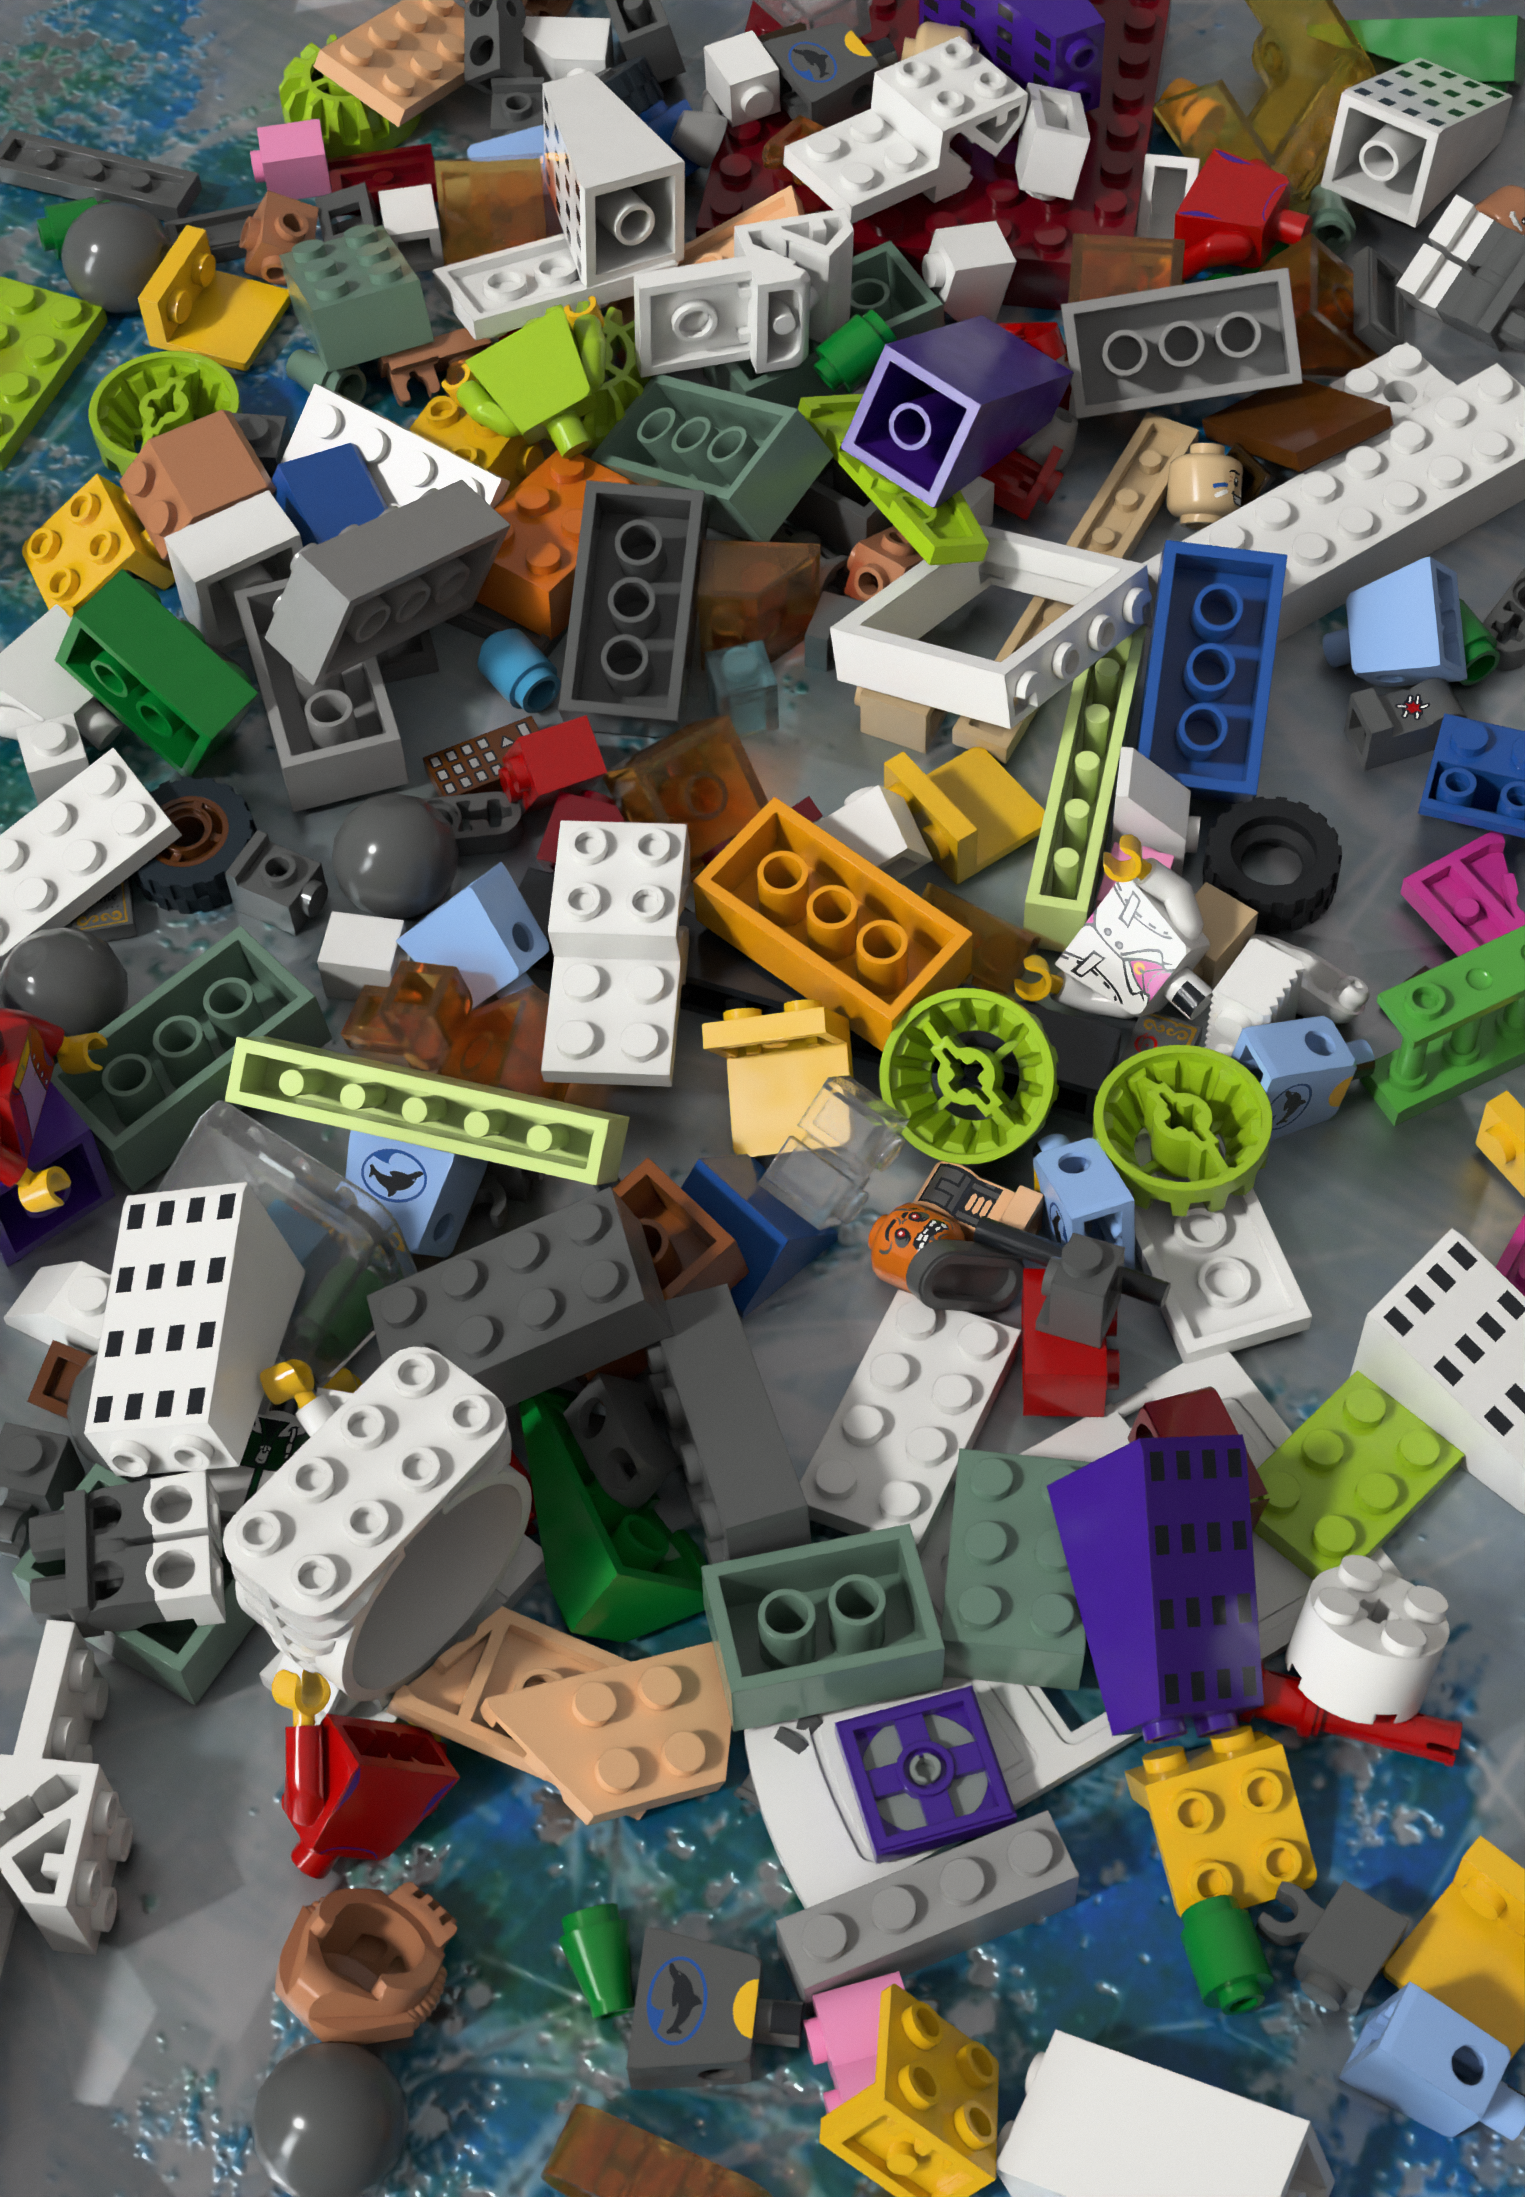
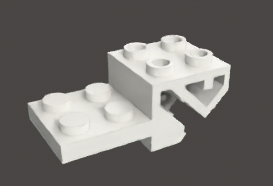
[783,36,1028,224]
[634,208,854,377]
[541,820,690,1087]
[0,1620,133,1955]

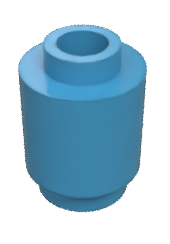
[477,628,561,713]

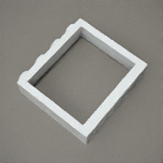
[830,524,1152,729]

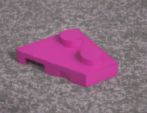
[1400,831,1525,956]

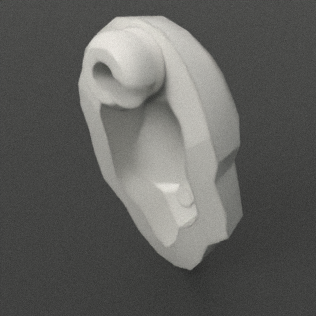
[1249,934,1370,1024]

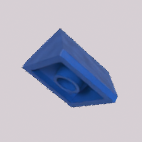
[271,442,388,547]
[681,1154,838,1319]

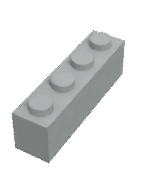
[776,1810,1079,2017]

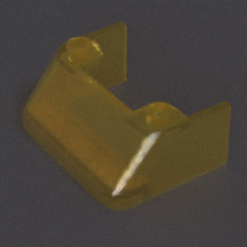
[1152,0,1377,207]

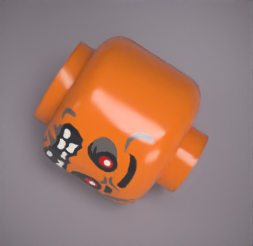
[868,1202,965,1294]

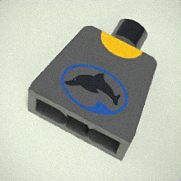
[762,22,898,137]
[626,1927,804,2090]

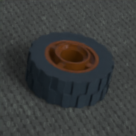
[132,776,257,914]

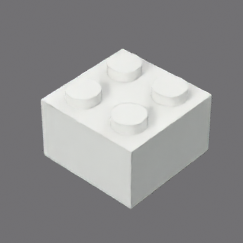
[164,490,303,654]

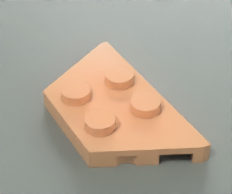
[386,1606,646,1820]
[480,1642,732,1826]

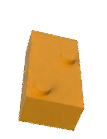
[693,797,973,1052]

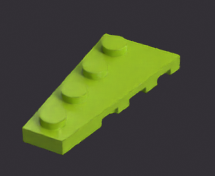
[798,394,989,566]

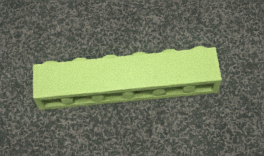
[1022,625,1147,952]
[225,1036,630,1185]

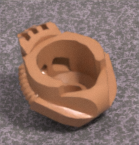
[275,1882,458,2046]

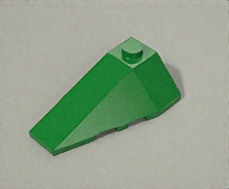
[1308,15,1525,94]
[519,1387,707,1643]

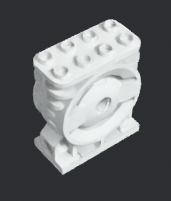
[223,1346,546,1725]

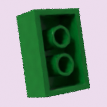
[55,569,258,777]

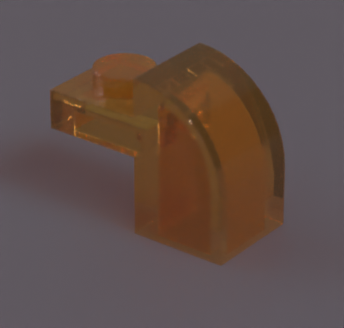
[341,960,473,1071]

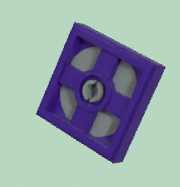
[835,1686,1017,1865]

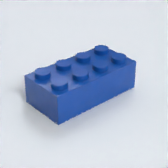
[1136,540,1287,804]

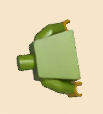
[441,296,607,459]

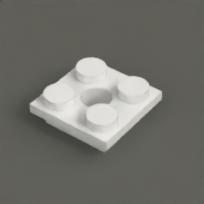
[1329,342,1457,421]

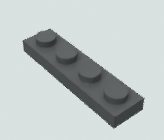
[0,129,202,221]

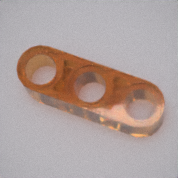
[540,2104,772,2197]

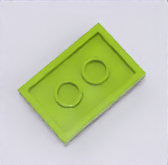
[1250,1370,1465,1580]

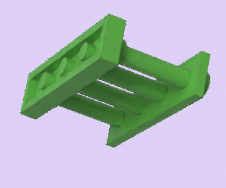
[1359,925,1525,1127]

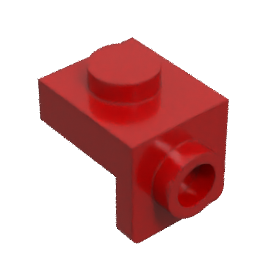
[980,445,1064,520]

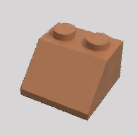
[119,409,277,561]

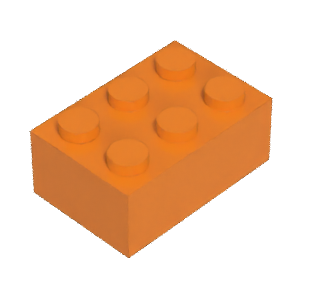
[476,449,639,640]

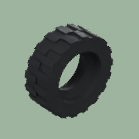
[1202,796,1342,934]

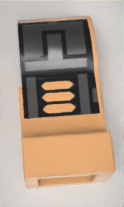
[912,1161,1044,1261]

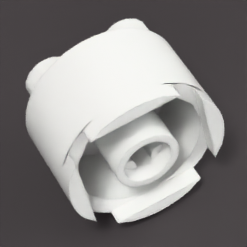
[1285,1555,1449,1724]

